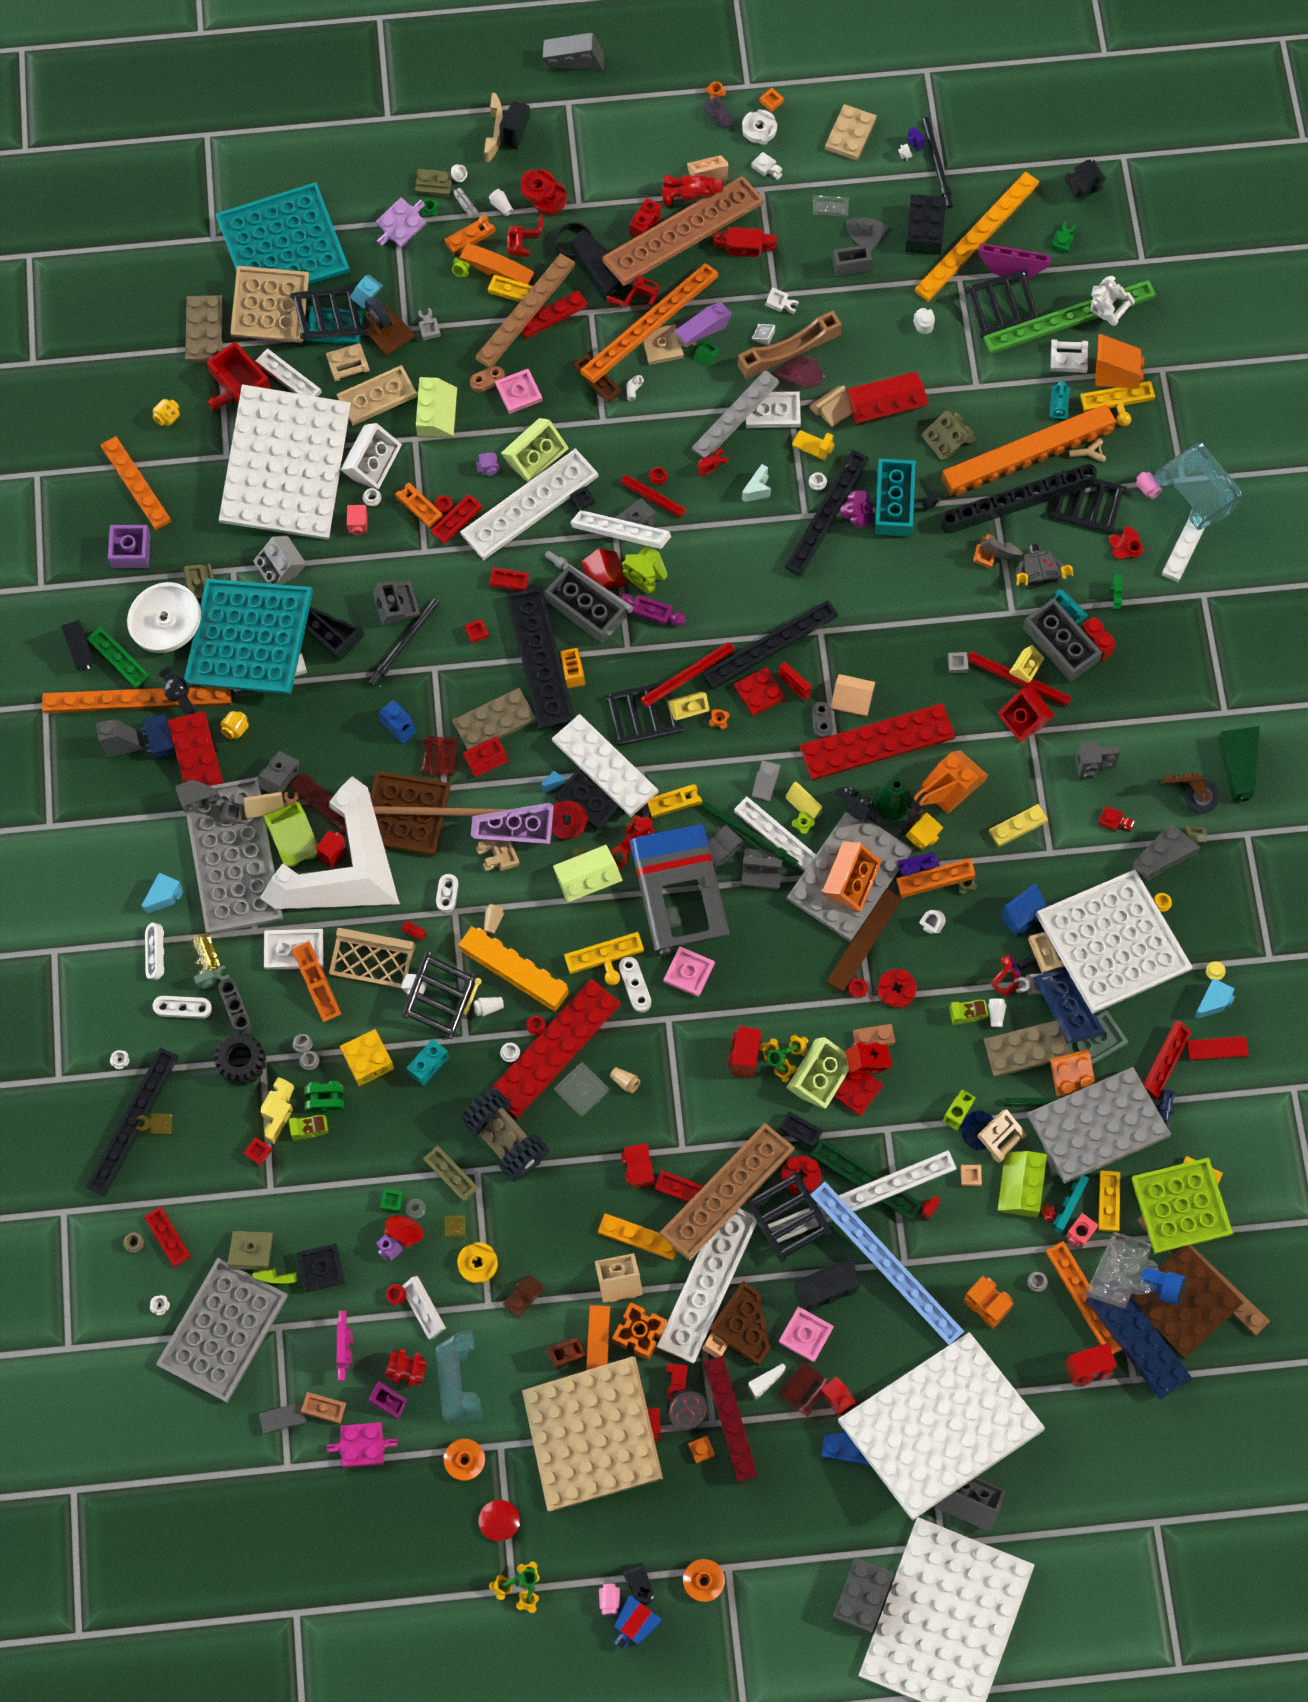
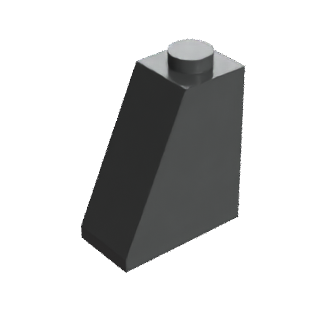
[96,719,144,758]

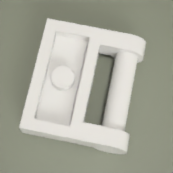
[1051,339,1088,373]

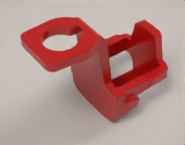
[507,214,543,257]
[607,275,659,308]
[610,816,655,869]

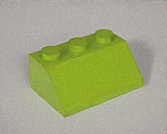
[997,1151,1047,1218]

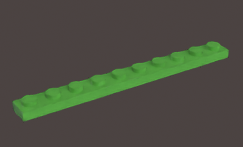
[983,280,1156,354]

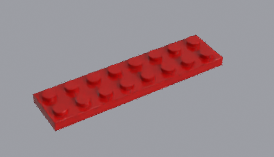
[800,703,956,781]
[488,979,621,1119]

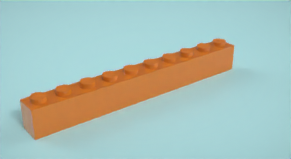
[941,404,1116,497]

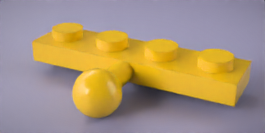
[1080,381,1155,426]
[564,932,644,985]

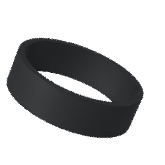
[555,222,594,261]

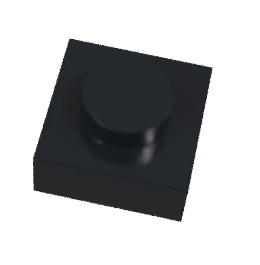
[570,486,595,511]

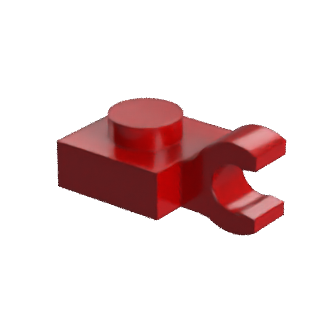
[697,449,728,477]
[1098,806,1134,832]

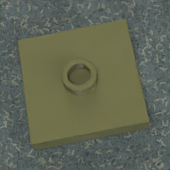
[228,1231,273,1270]

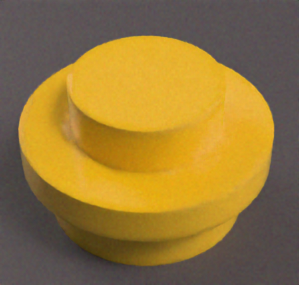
[1153,893,1172,912]

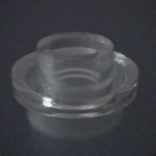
[406,1198,426,1219]

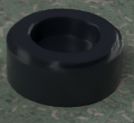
[922,492,940,510]

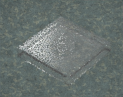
[554,1062,610,1117]

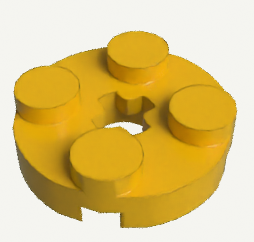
[457,1242,498,1284]

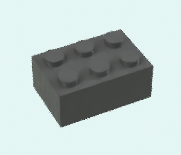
[832,1557,894,1635]

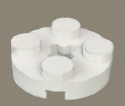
[742,110,777,145]

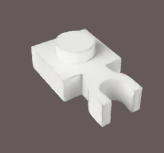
[765,287,799,315]

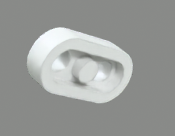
[436,874,459,913]

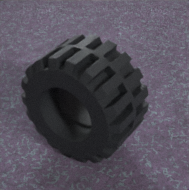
[214,1032,266,1086]

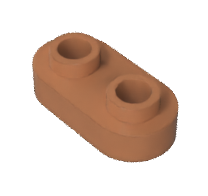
[470,366,505,392]

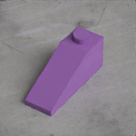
[675,302,732,345]

